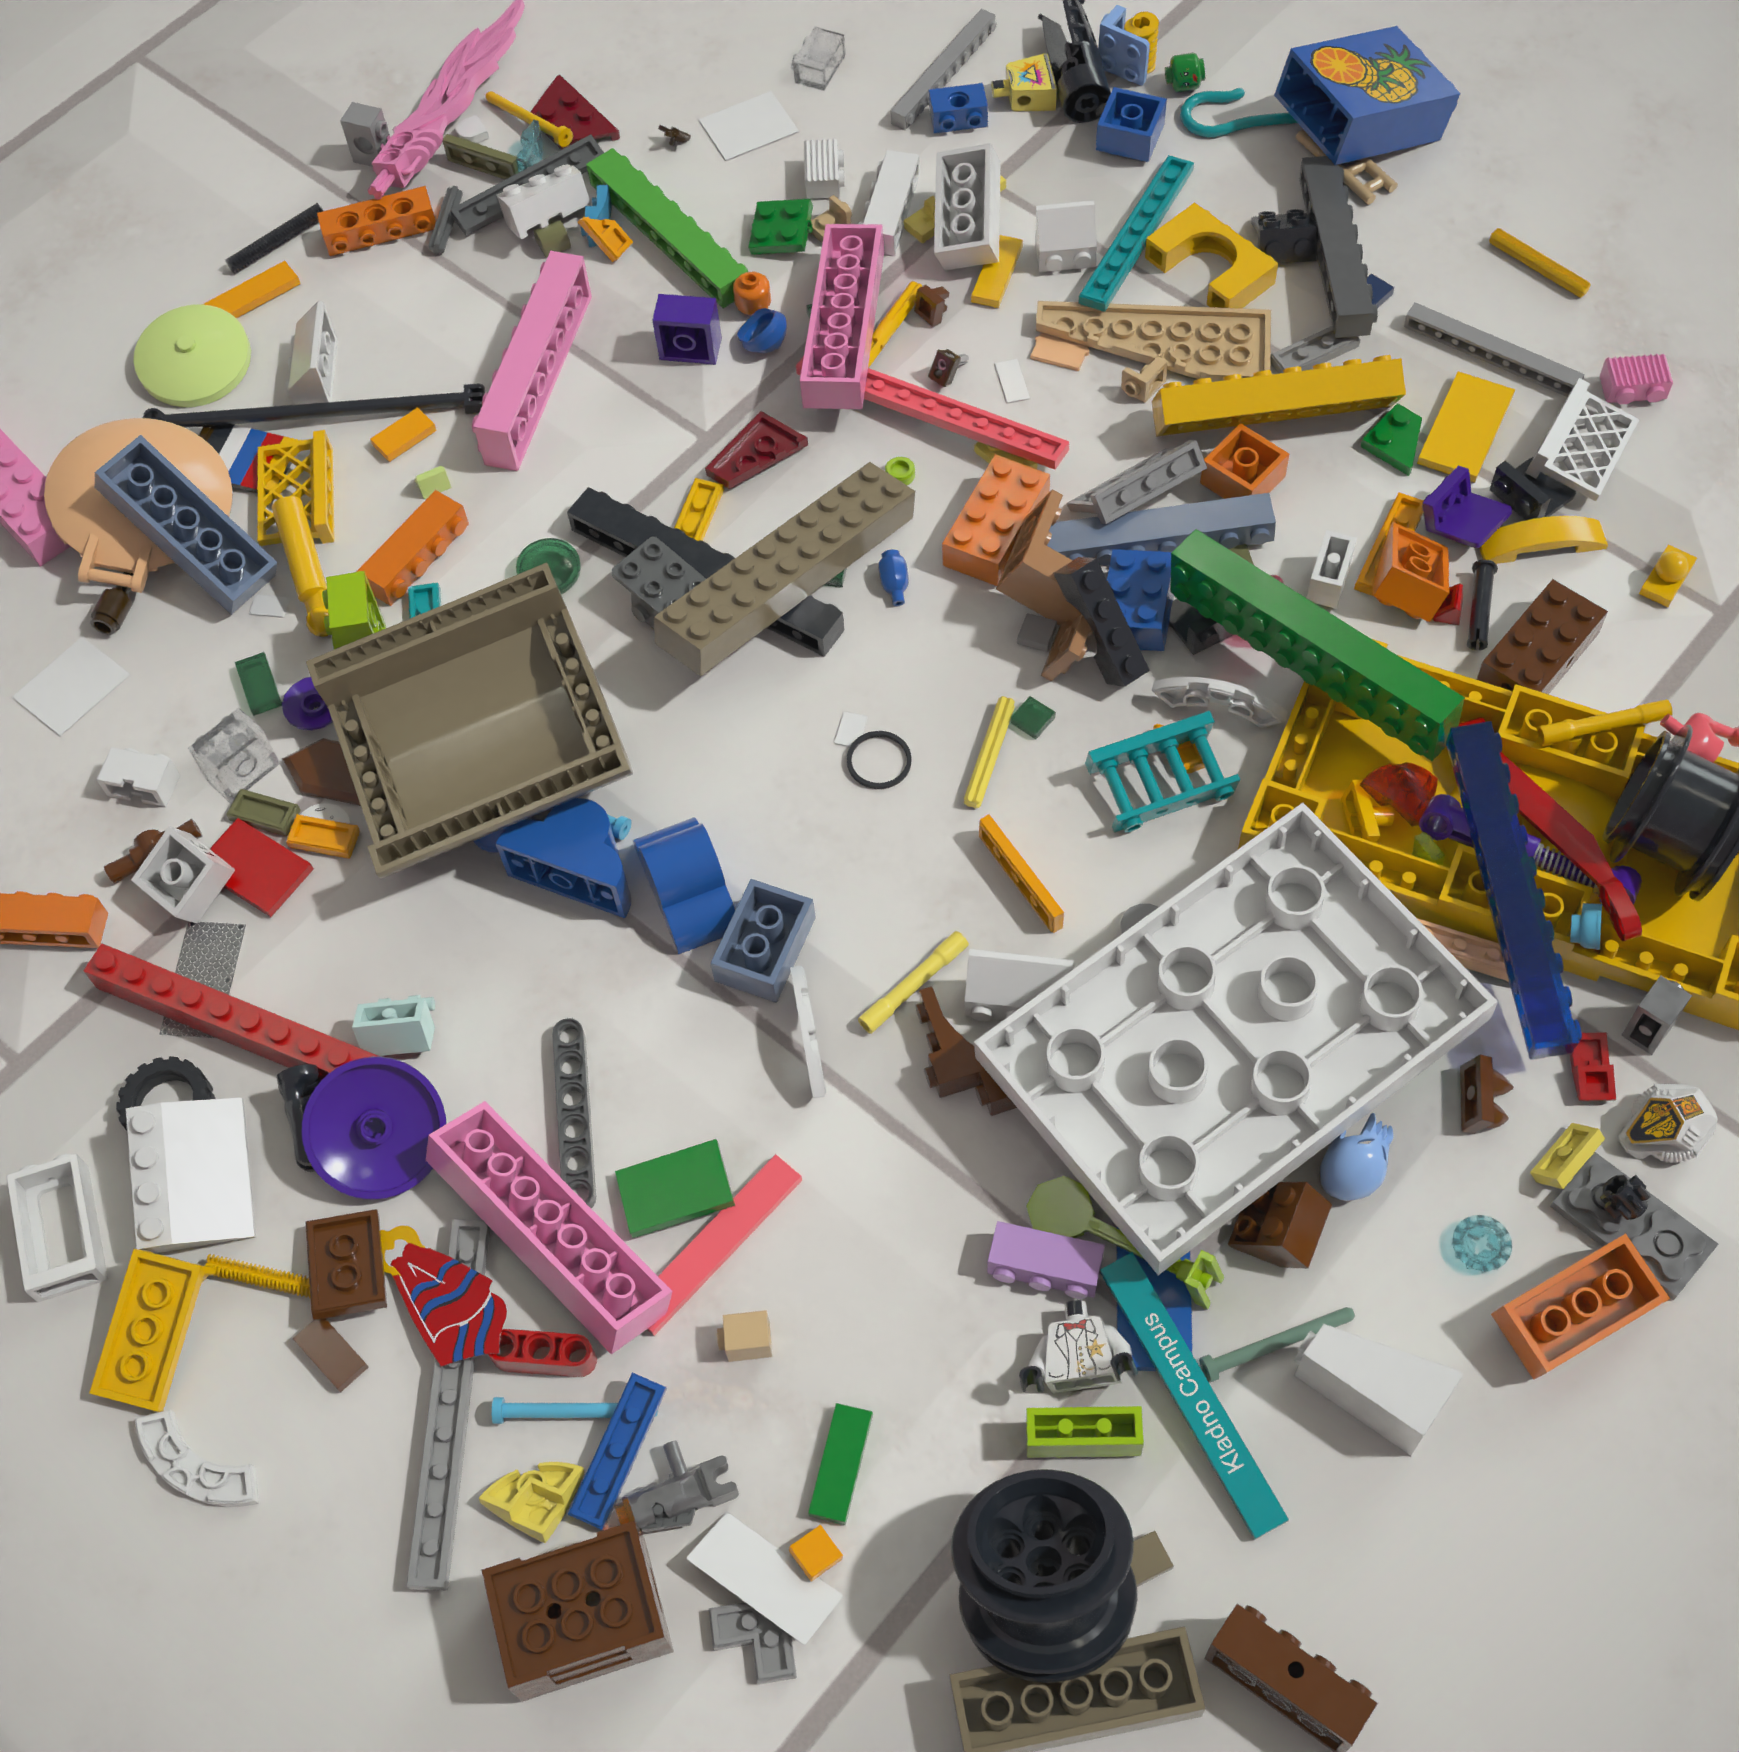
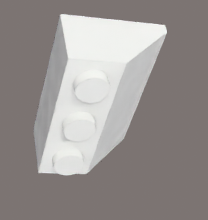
[286,301,338,405]
[965,949,1074,1021]

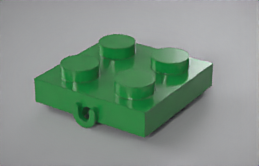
[748,199,813,254]

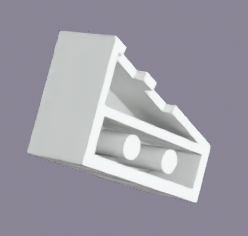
[497,165,591,239]

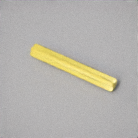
[964,696,1015,808]

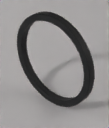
[847,731,912,789]

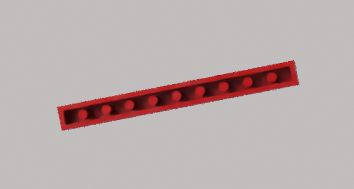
[83,943,380,1081]

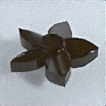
[658,125,691,146]

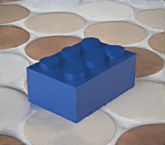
[1107,549,1174,651]

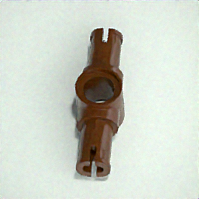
[104,819,203,884]

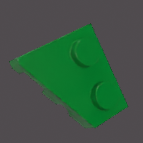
[1360,403,1422,476]

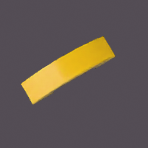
[1479,516,1608,564]

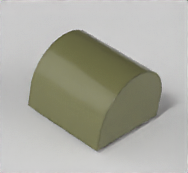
[533,220,571,258]

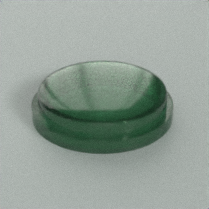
[516,538,581,594]

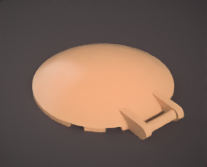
[44,418,233,593]

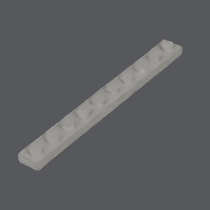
[407,1219,490,1591]

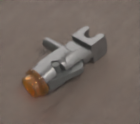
[614,1440,739,1533]

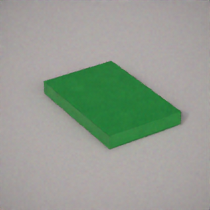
[615,1139,735,1238]

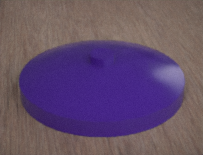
[302,1056,447,1199]

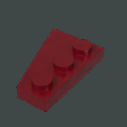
[705,411,808,489]

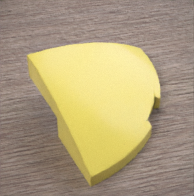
[479,1462,585,1544]

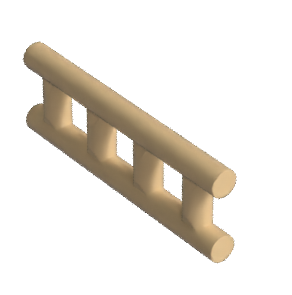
[1296,130,1398,205]

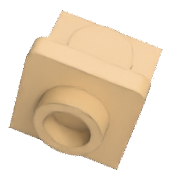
[811,195,852,244]
[1121,356,1167,403]

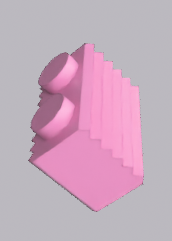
[1600,354,1673,405]

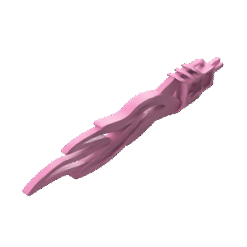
[368,0,524,200]

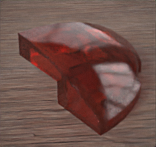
[1360,762,1438,827]

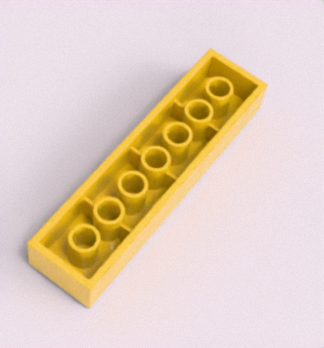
[1151,355,1406,437]

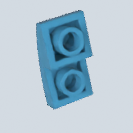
[581,185,612,247]

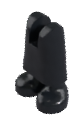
[276,1064,320,1172]

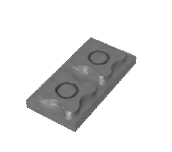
[1550,1152,1718,1301]

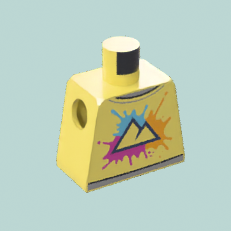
[991,53,1057,111]

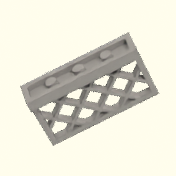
[1067,440,1207,524]

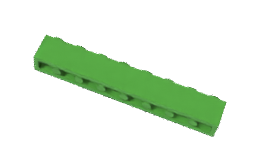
[586,148,748,309]

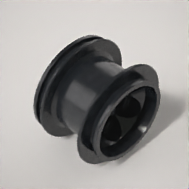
[1603,725,1739,902]
[951,1469,1137,1683]

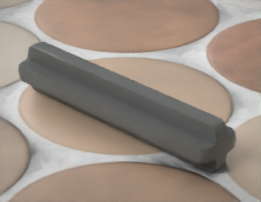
[428,186,463,255]

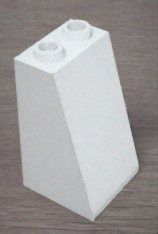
[1294,1324,1464,1456]

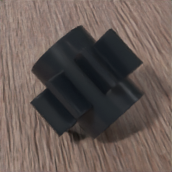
[1600,1175,1651,1220]

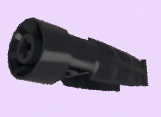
[1038,0,1111,123]

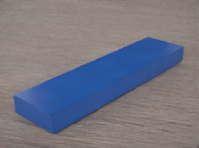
[568,1372,667,1530]

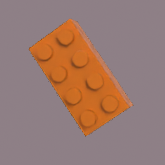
[942,455,1050,586]
[1491,1233,1670,1380]

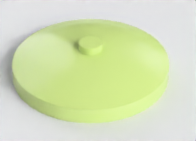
[134,305,251,407]

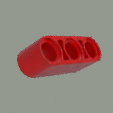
[488,1329,597,1377]

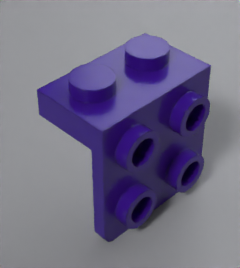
[1422,465,1512,548]

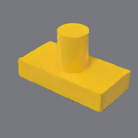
[1341,779,1394,843]

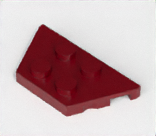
[531,74,620,150]

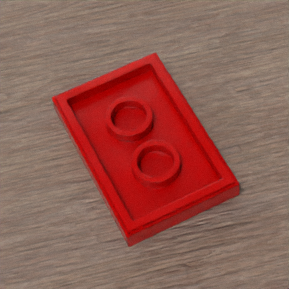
[210,818,314,917]

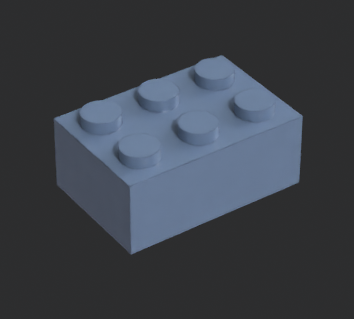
[710,879,816,1003]

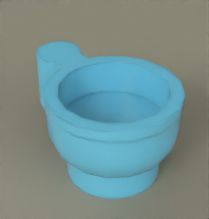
[1570,903,1602,950]

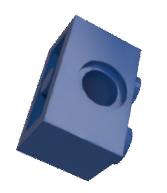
[929,83,988,134]

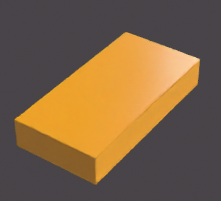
[370,407,437,462]
[286,814,360,859]

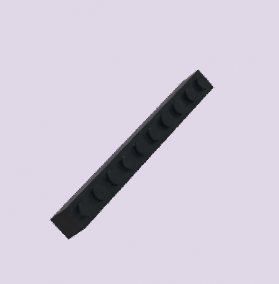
[567,487,845,657]

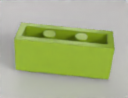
[1026,1406,1144,1458]

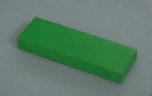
[808,1403,873,1525]

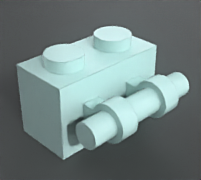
[352,995,435,1056]

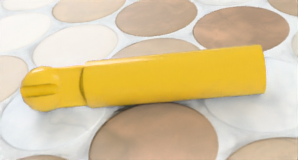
[272,496,329,637]

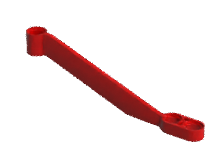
[1450,717,1642,941]

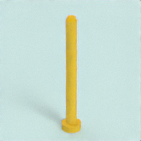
[485,91,573,147]

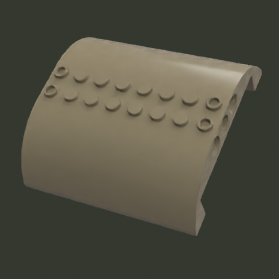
[306,563,633,879]

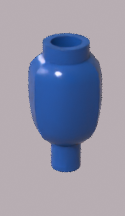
[878,549,909,606]

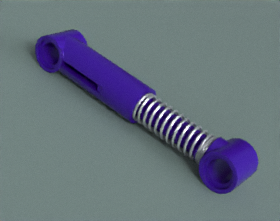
[1419,794,1642,905]

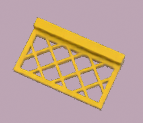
[257,430,335,546]

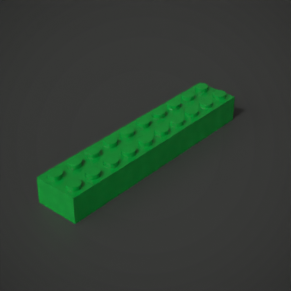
[1170,529,1465,761]

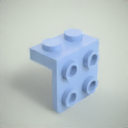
[1098,5,1150,86]

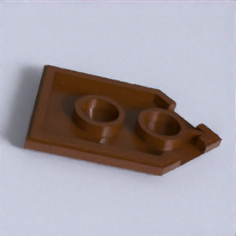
[282,738,361,806]

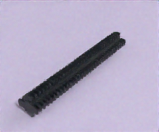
[225,203,323,274]

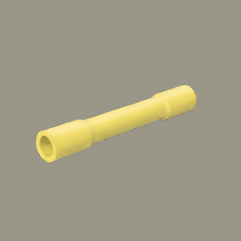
[858,931,969,1034]

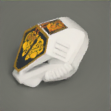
[1617,1084,1718,1163]

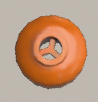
[733,272,771,315]

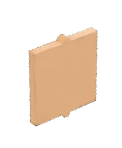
[1030,332,1090,371]

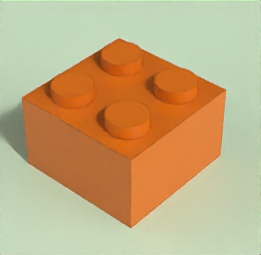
[1200,423,1290,499]

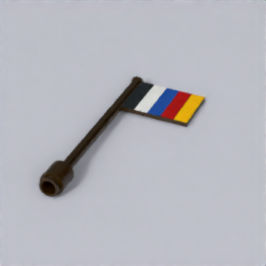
[90,424,301,635]

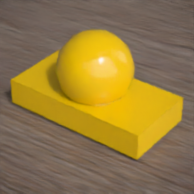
[1639,544,1697,607]

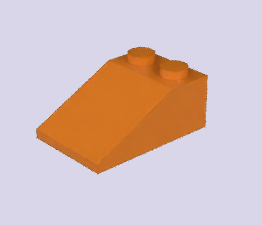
[1373,522,1449,622]

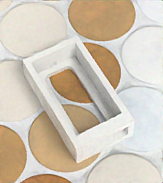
[7,1154,108,1302]

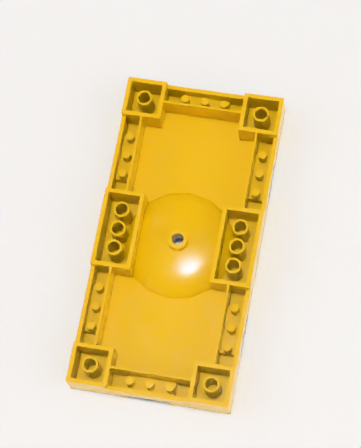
[1238,639,1739,1030]

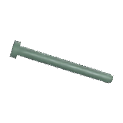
[1199,1307,1355,1383]

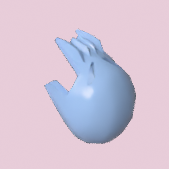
[1320,1113,1393,1201]

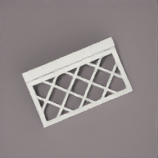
[1525,378,1639,501]

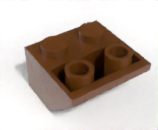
[1228,1182,1332,1269]

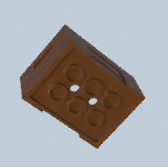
[482,1521,674,1702]

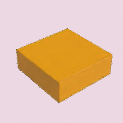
[789,1524,843,1582]

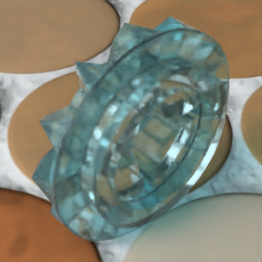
[1451,1215,1512,1274]

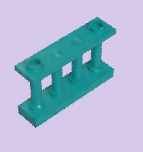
[1085,710,1241,833]

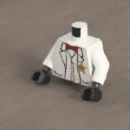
[1019,1300,1138,1393]

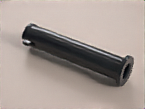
[1467,560,1498,650]

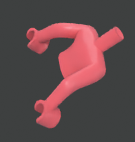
[1660,713,1739,763]

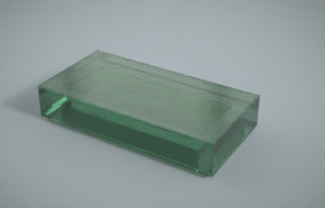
[235,652,282,716]

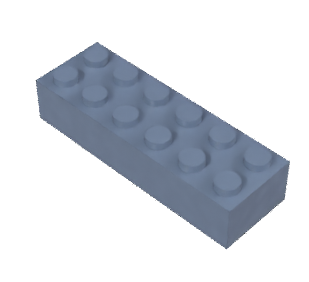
[94,435,278,615]

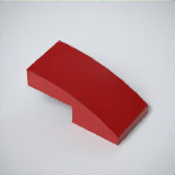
[1568,1032,1616,1101]

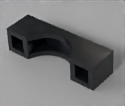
[1053,557,1150,687]

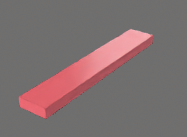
[647,1154,802,1336]

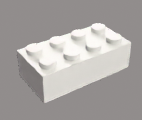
[934,143,1001,271]

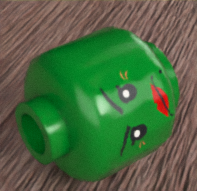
[1165,52,1205,92]

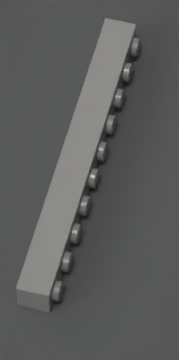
[891,9,996,130]
[1404,303,1584,397]

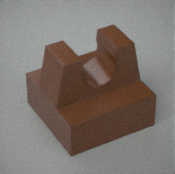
[914,285,950,327]

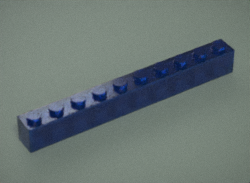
[1446,721,1582,1060]

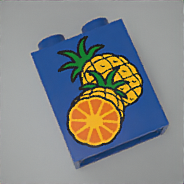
[1274,26,1461,165]

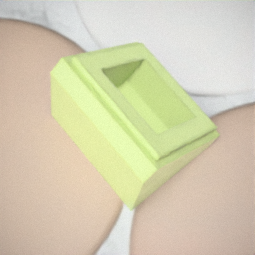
[414,466,452,499]

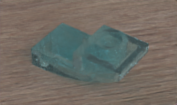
[516,120,544,172]

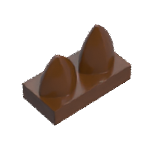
[1460,1054,1514,1134]

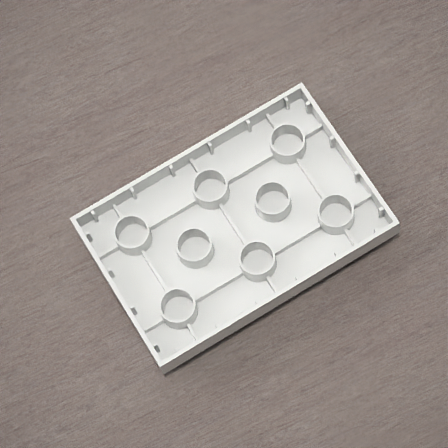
[974,803,1498,1275]

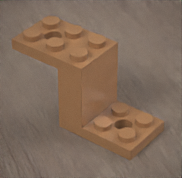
[996,489,1093,681]

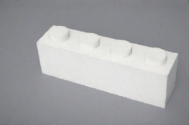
[859,150,920,256]

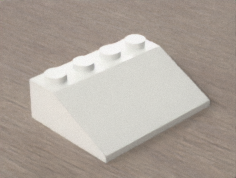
[126,1098,256,1253]

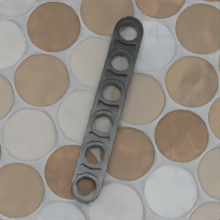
[552,1018,596,1209]

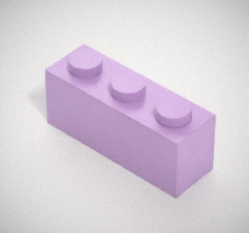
[987,1221,1105,1299]

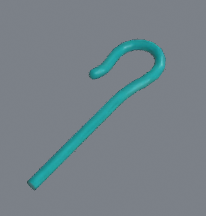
[1180,88,1298,137]

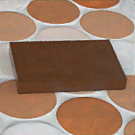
[305,1209,387,1320]

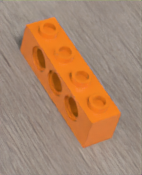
[317,186,436,256]

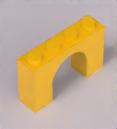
[1145,202,1278,309]

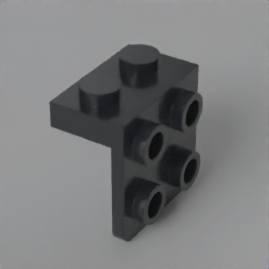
[1251,209,1317,263]
[1489,457,1576,520]
[1169,599,1232,655]

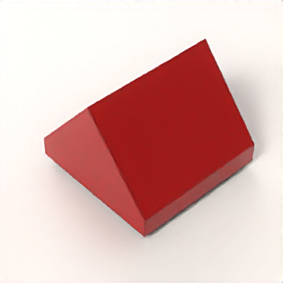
[1432,583,1463,625]

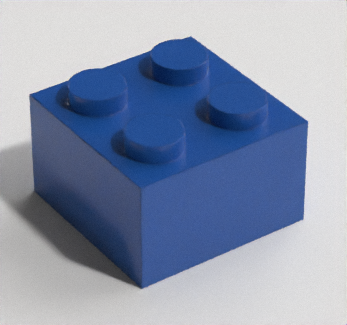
[1096,87,1167,162]

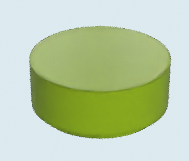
[885,457,915,485]

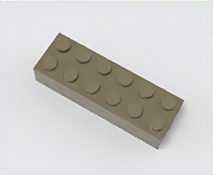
[949,1626,1206,1752]

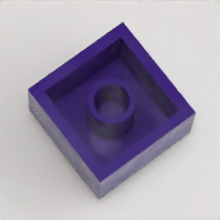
[652,294,722,365]

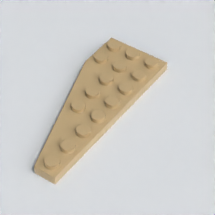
[1036,301,1271,382]

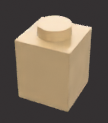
[717,1310,773,1362]

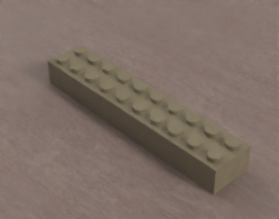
[654,462,916,677]

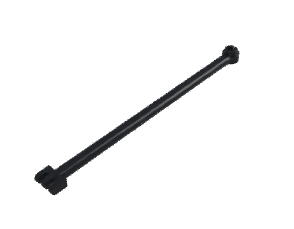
[142,384,485,428]

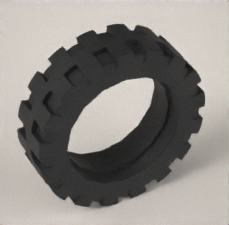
[116,1056,216,1131]

